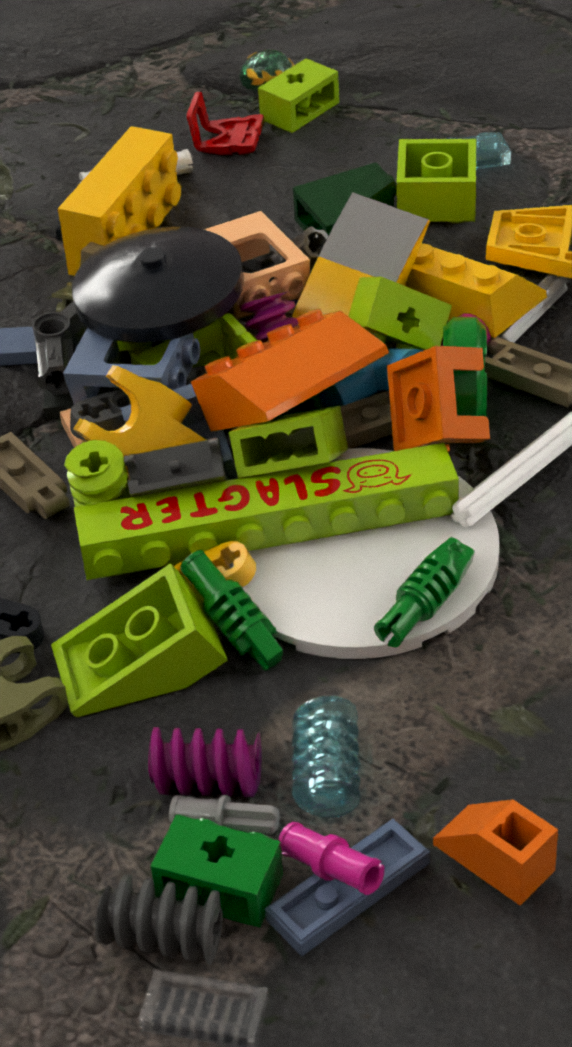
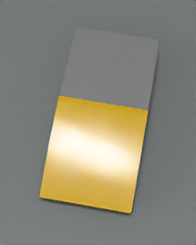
[292,192,430,325]

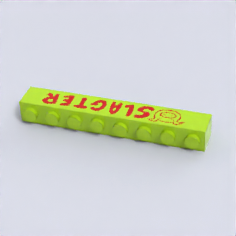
[73,443,459,580]

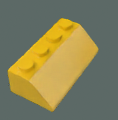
[405,244,547,338]

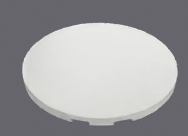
[230,448,499,659]

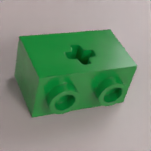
[150,814,283,928]

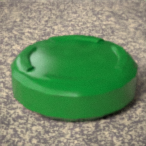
[443,317,487,416]

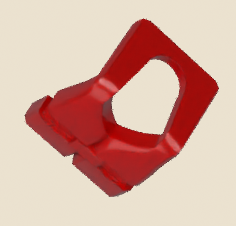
[187,92,265,155]

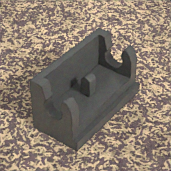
[124,437,227,497]

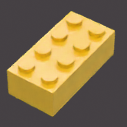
[58,126,181,276]

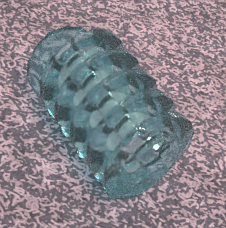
[292,696,361,818]

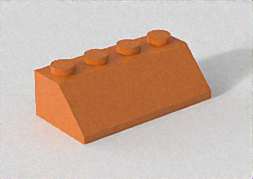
[190,309,389,432]

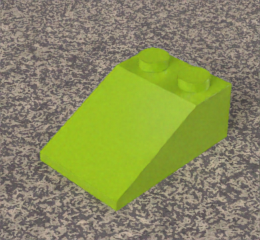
[51,563,228,717]

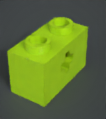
[258,58,339,133]
[349,276,452,350]

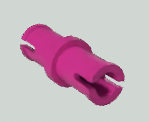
[278,822,385,895]

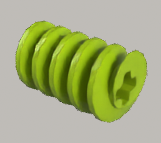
[64,440,132,507]

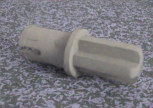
[169,795,280,836]

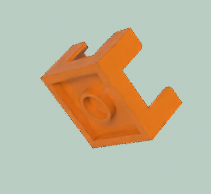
[387,346,490,452]

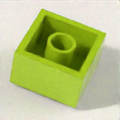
[397,139,476,224]

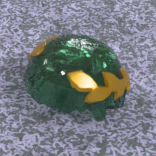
[239,49,294,91]

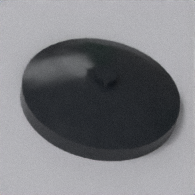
[72,227,244,343]

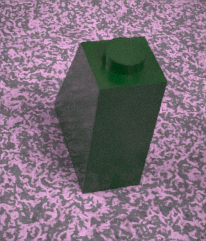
[293,162,397,236]

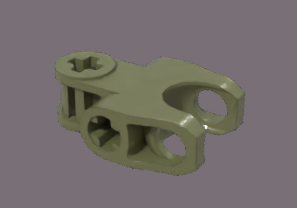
[0,636,68,751]

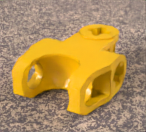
[73,365,207,474]

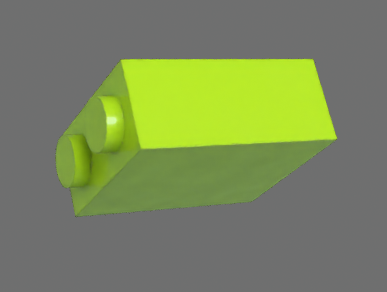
[229,405,348,478]

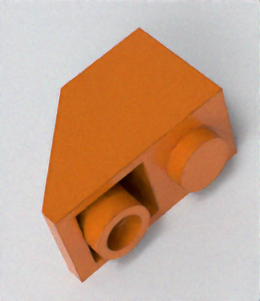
[433,799,558,906]

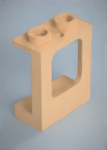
[204,211,310,319]

